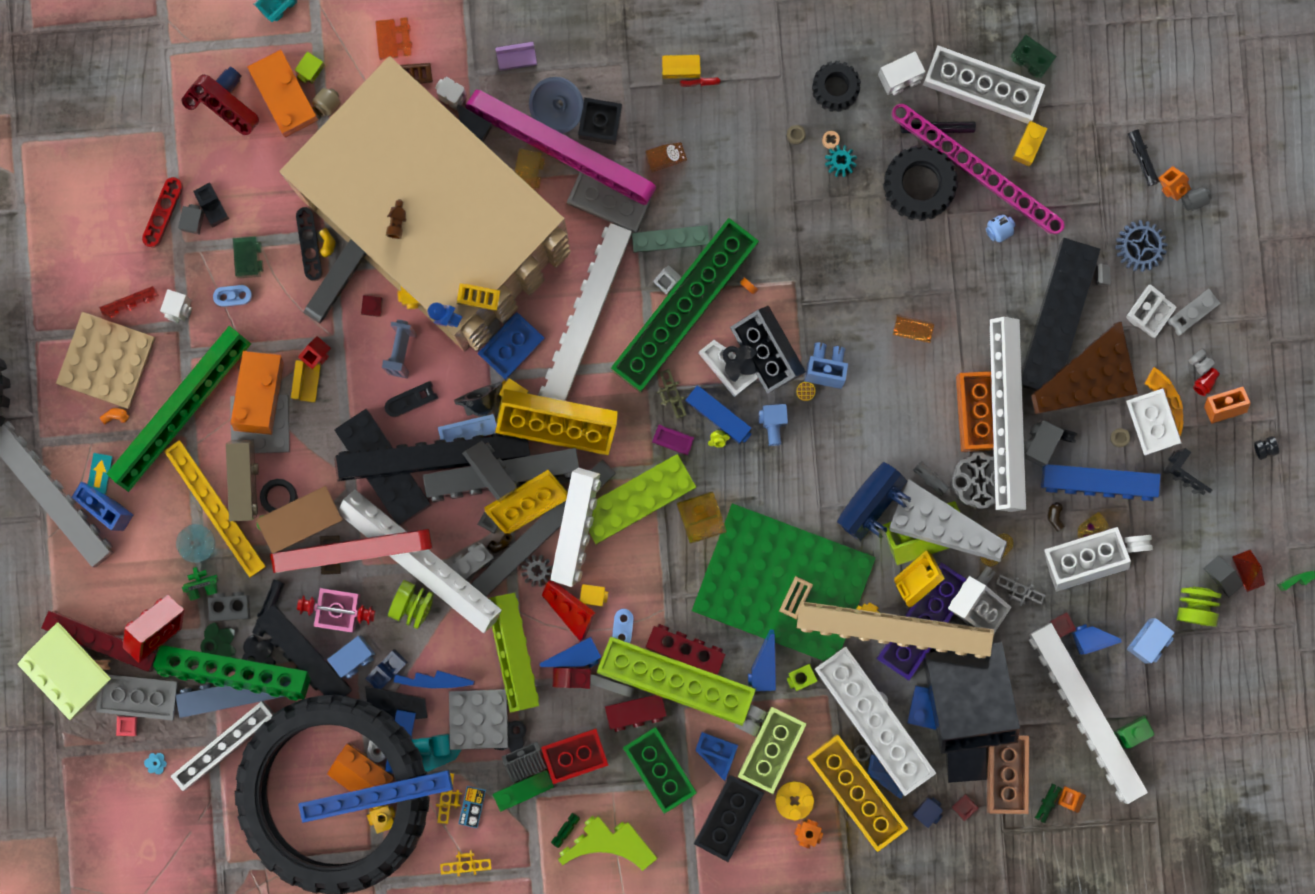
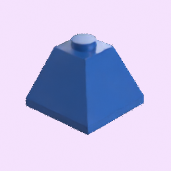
[1072,624,1121,655]

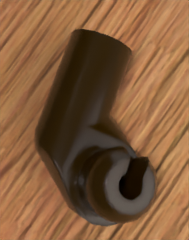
[1047,502,1065,532]
[487,533,512,553]

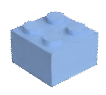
[1127,618,1175,663]

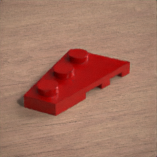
[542,580,596,642]

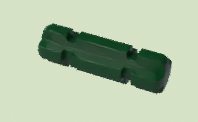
[551,813,580,848]

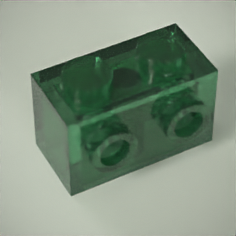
[1010,35,1057,78]
[233,236,264,279]

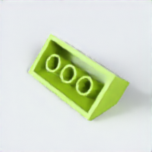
[882,501,960,565]

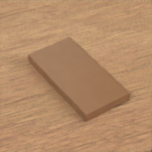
[256,486,343,554]

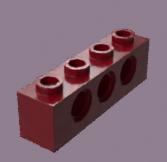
[646,624,726,675]

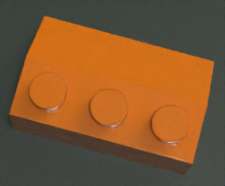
[327,743,395,792]

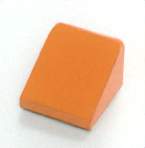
[1057,786,1086,813]

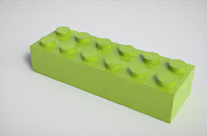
[589,454,696,545]

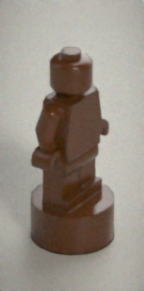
[386,199,406,239]

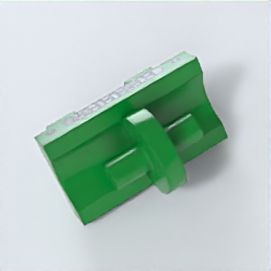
[182,567,218,601]

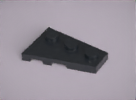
[365,686,428,720]

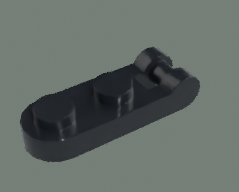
[385,381,439,417]

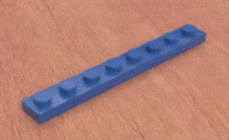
[298,770,453,823]

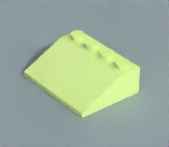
[17,623,111,720]

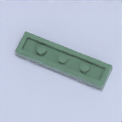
[632,225,709,253]

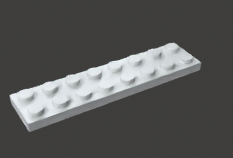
[814,647,936,796]

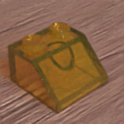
[676,491,726,544]

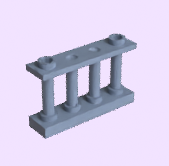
[382,319,417,379]

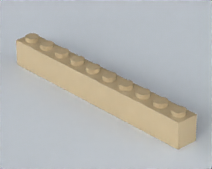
[797,601,994,658]

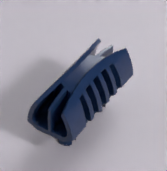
[837,462,911,542]

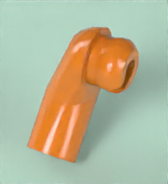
[99,408,129,425]

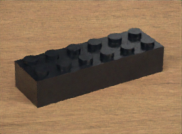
[334,409,431,526]

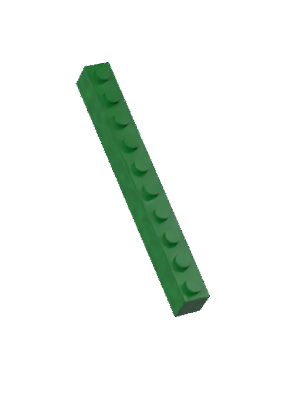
[106,326,251,492]

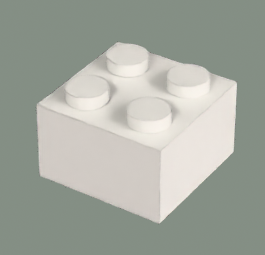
[878,51,925,96]

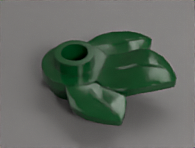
[200,622,236,657]

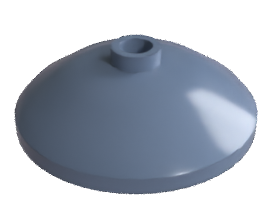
[529,77,584,134]

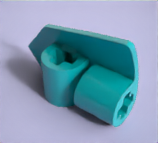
[411,734,462,772]

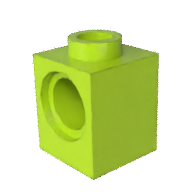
[295,51,325,84]
[786,664,817,691]

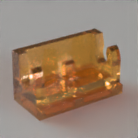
[893,314,935,343]

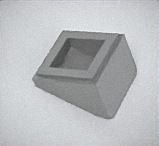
[1095,264,1111,285]
[653,265,682,295]

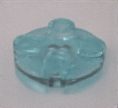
[176,524,216,563]

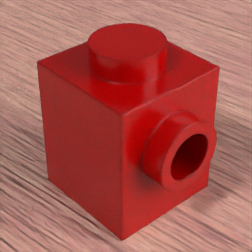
[298,336,331,369]

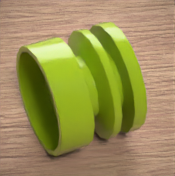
[388,580,434,630]
[1176,587,1222,627]

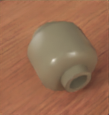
[312,88,341,117]

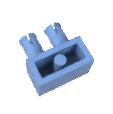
[804,342,848,389]
[758,404,788,446]

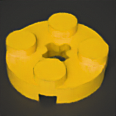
[775,781,814,821]

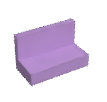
[496,42,537,71]

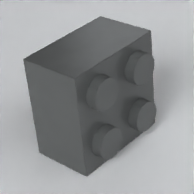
[1024,420,1064,467]

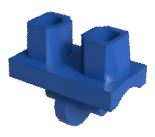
[427,302,462,328]

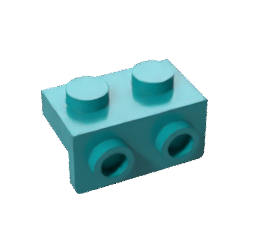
[254,0,297,22]

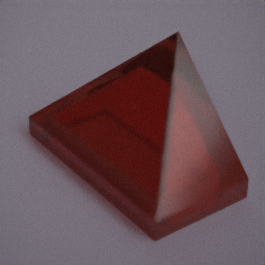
[1232,549,1265,592]

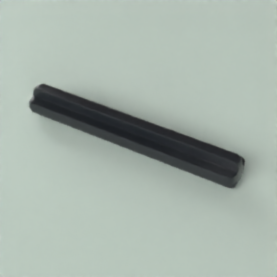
[900,122,976,133]

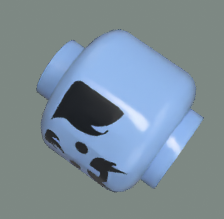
[986,214,1015,242]

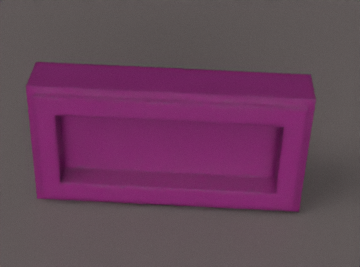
[652,425,694,456]

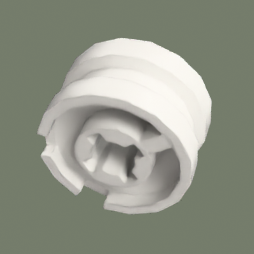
[1124,535,1153,553]

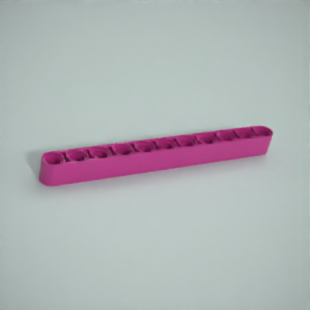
[465,90,656,205]
[891,104,1064,235]

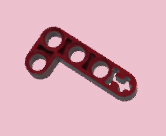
[181,74,259,135]

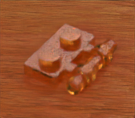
[375,17,413,60]

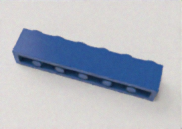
[1041,464,1160,501]

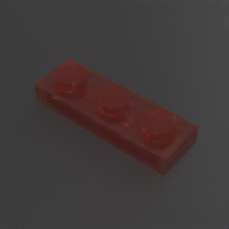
[99,286,159,318]

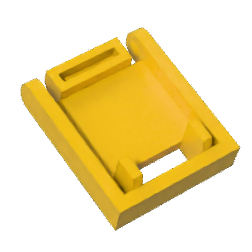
[894,550,945,607]

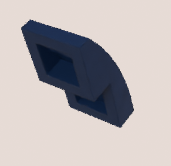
[365,649,408,689]

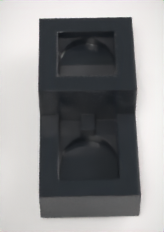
[193,182,229,228]

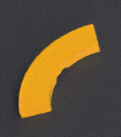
[1144,367,1184,436]

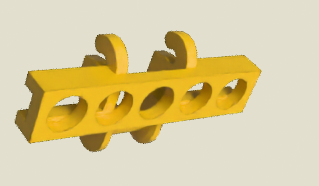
[436,773,462,824]
[440,850,492,877]

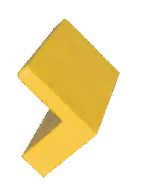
[662,55,701,79]
[291,360,321,402]

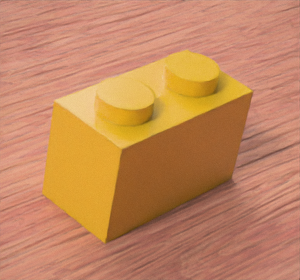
[1012,121,1048,167]

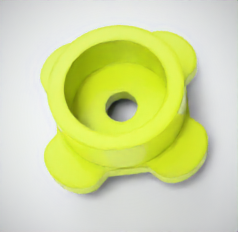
[708,430,730,448]

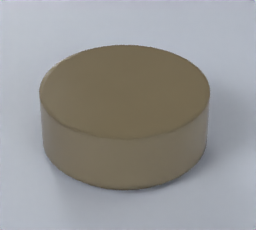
[786,125,806,145]
[1110,428,1130,448]

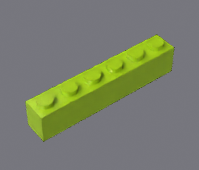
[488,593,539,712]

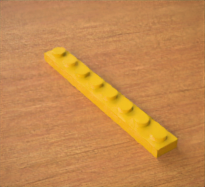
[164,440,266,578]

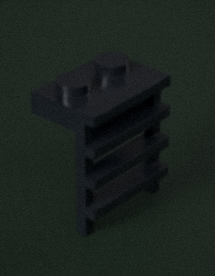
[1163,448,1213,495]

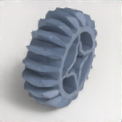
[1115,220,1168,272]

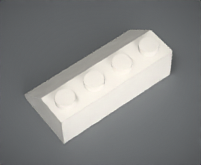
[1044,527,1131,592]

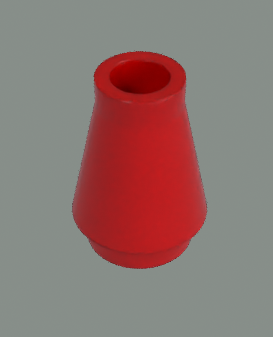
[1193,368,1220,396]

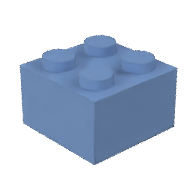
[327,636,376,679]

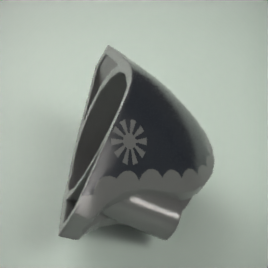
[454,382,502,417]

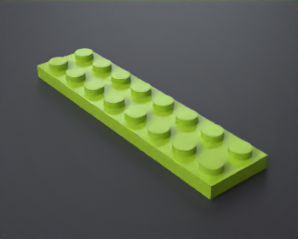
[597,636,756,726]

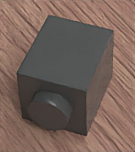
[178,204,204,235]

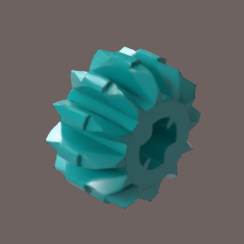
[825,145,857,177]

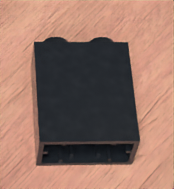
[924,642,1020,754]

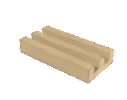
[779,576,813,619]

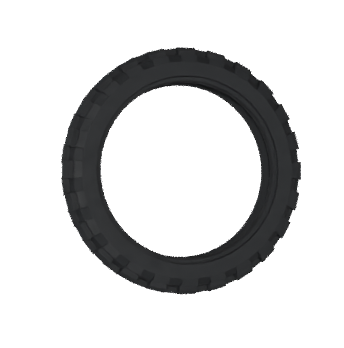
[235,695,430,894]

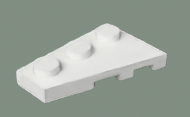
[698,340,758,397]

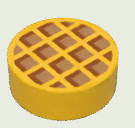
[796,382,816,401]

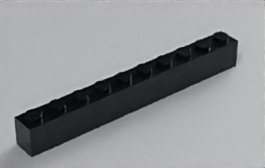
[334,433,530,482]

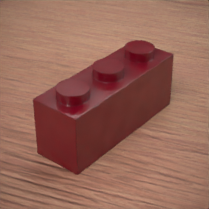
[605,695,667,732]

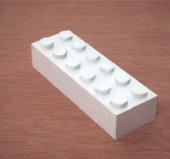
[923,46,1045,124]

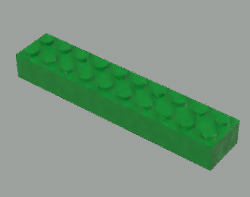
[611,218,759,393]

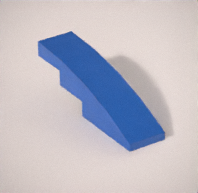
[393,670,475,688]

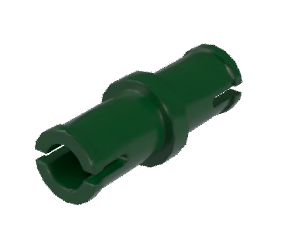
[1034,783,1063,824]

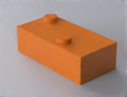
[247,49,318,137]
[231,351,284,435]
[956,371,994,452]

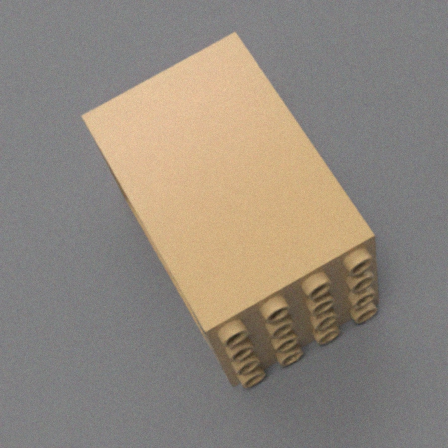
[279,56,571,352]

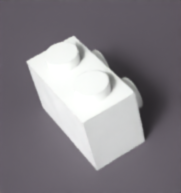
[160,289,192,323]

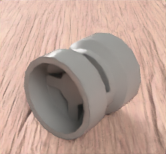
[1188,348,1215,375]

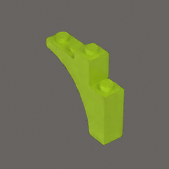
[558,815,657,871]

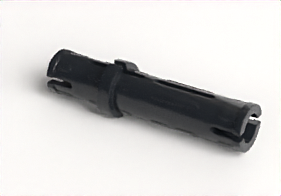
[1127,129,1160,187]
[252,579,285,637]

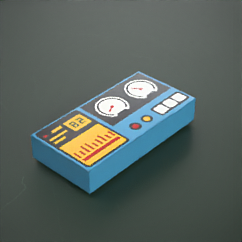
[458,786,486,828]

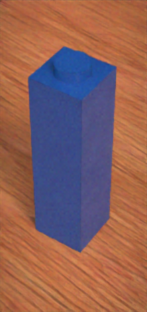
[685,385,752,444]

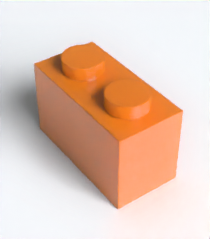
[1204,387,1251,424]

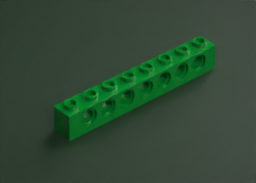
[153,645,311,701]

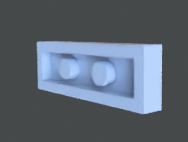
[438,414,496,442]

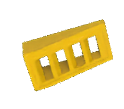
[457,283,501,311]

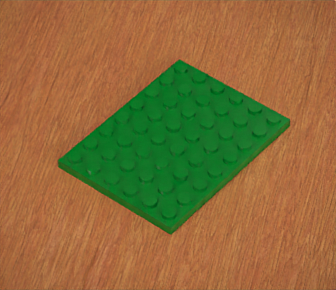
[692,503,876,661]

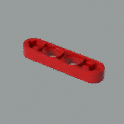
[142,177,183,248]

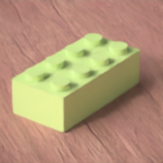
[737,707,806,794]

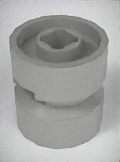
[734,704,768,737]

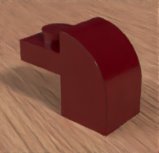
[552,668,591,689]

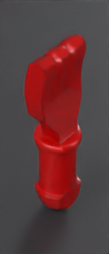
[680,77,721,87]

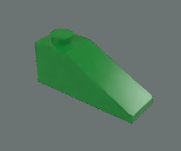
[493,770,554,812]

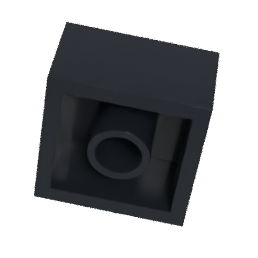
[578,97,622,145]

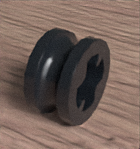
[1060,429,1078,443]

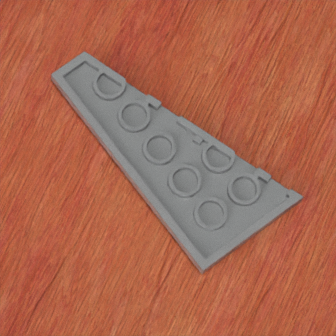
[889,479,1007,562]

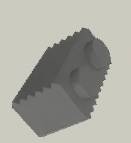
[502,742,548,783]

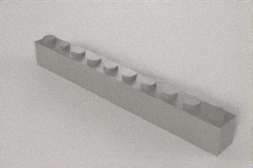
[0,411,114,567]

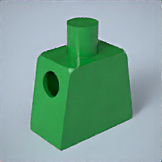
[1113,715,1155,749]

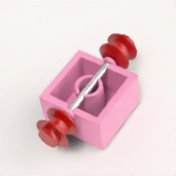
[297,588,376,633]

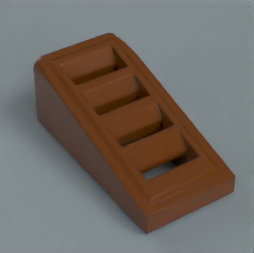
[400,63,433,84]

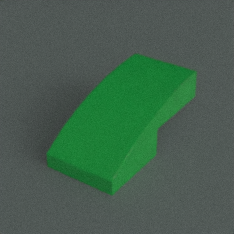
[1277,571,1315,591]

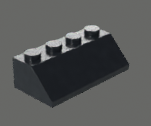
[730,306,806,394]

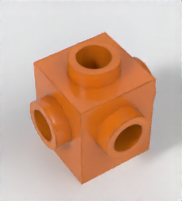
[1158,166,1191,201]
[794,819,823,849]

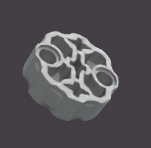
[951,452,996,509]

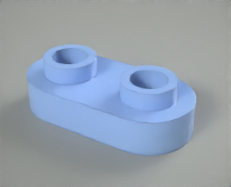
[213,285,252,307]
[612,609,634,643]

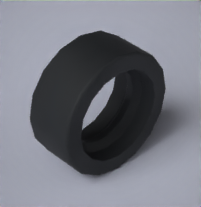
[260,479,298,513]

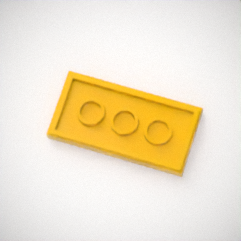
[484,470,568,534]

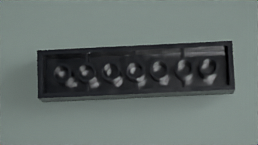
[1021,238,1101,391]

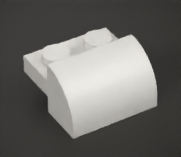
[1126,285,1177,338]

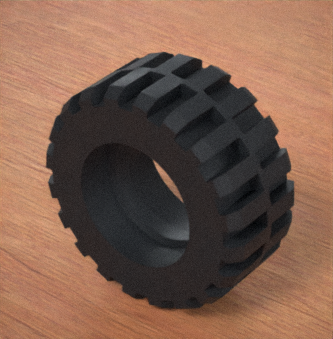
[883,145,958,221]

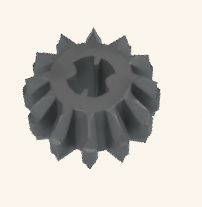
[521,555,553,587]

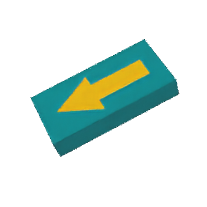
[88,453,113,494]

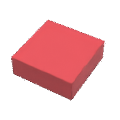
[116,716,137,736]

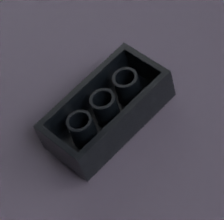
[694,774,764,862]

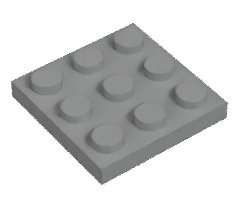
[230,394,290,453]
[449,689,509,750]

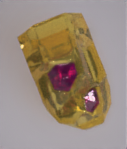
[1077,512,1110,539]

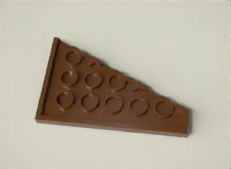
[1031,321,1138,414]

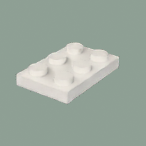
[1126,389,1182,456]

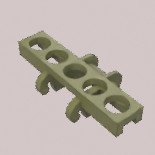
[656,369,686,419]

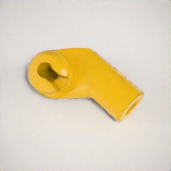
[319,228,336,257]

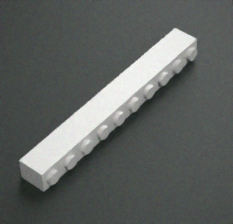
[538,223,632,401]
[990,317,1026,512]
[338,490,502,633]
[1029,623,1148,804]

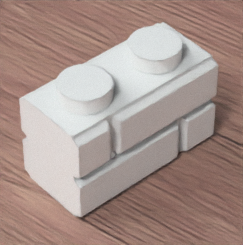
[435,77,467,110]

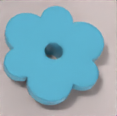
[144,753,167,774]

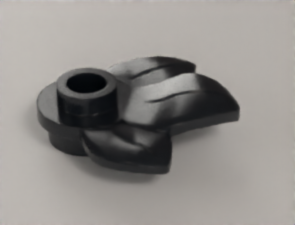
[722,345,757,382]
[242,635,276,665]
[494,721,526,752]

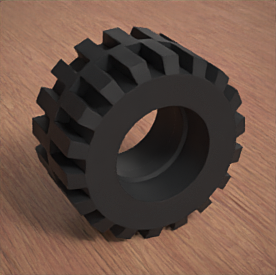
[812,61,861,112]

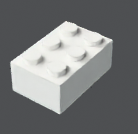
[948,576,1011,633]

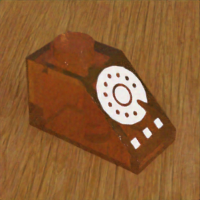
[645,142,687,173]

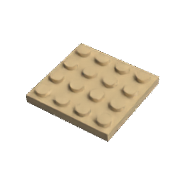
[56,312,155,409]

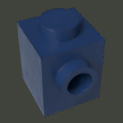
[912,797,943,828]

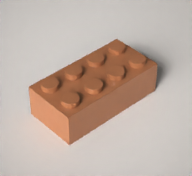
[987,735,1029,814]

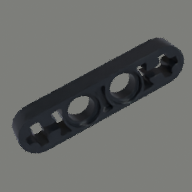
[296,207,322,281]

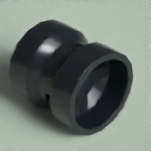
[1254,436,1279,460]

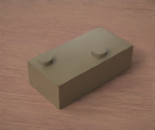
[226,439,259,521]

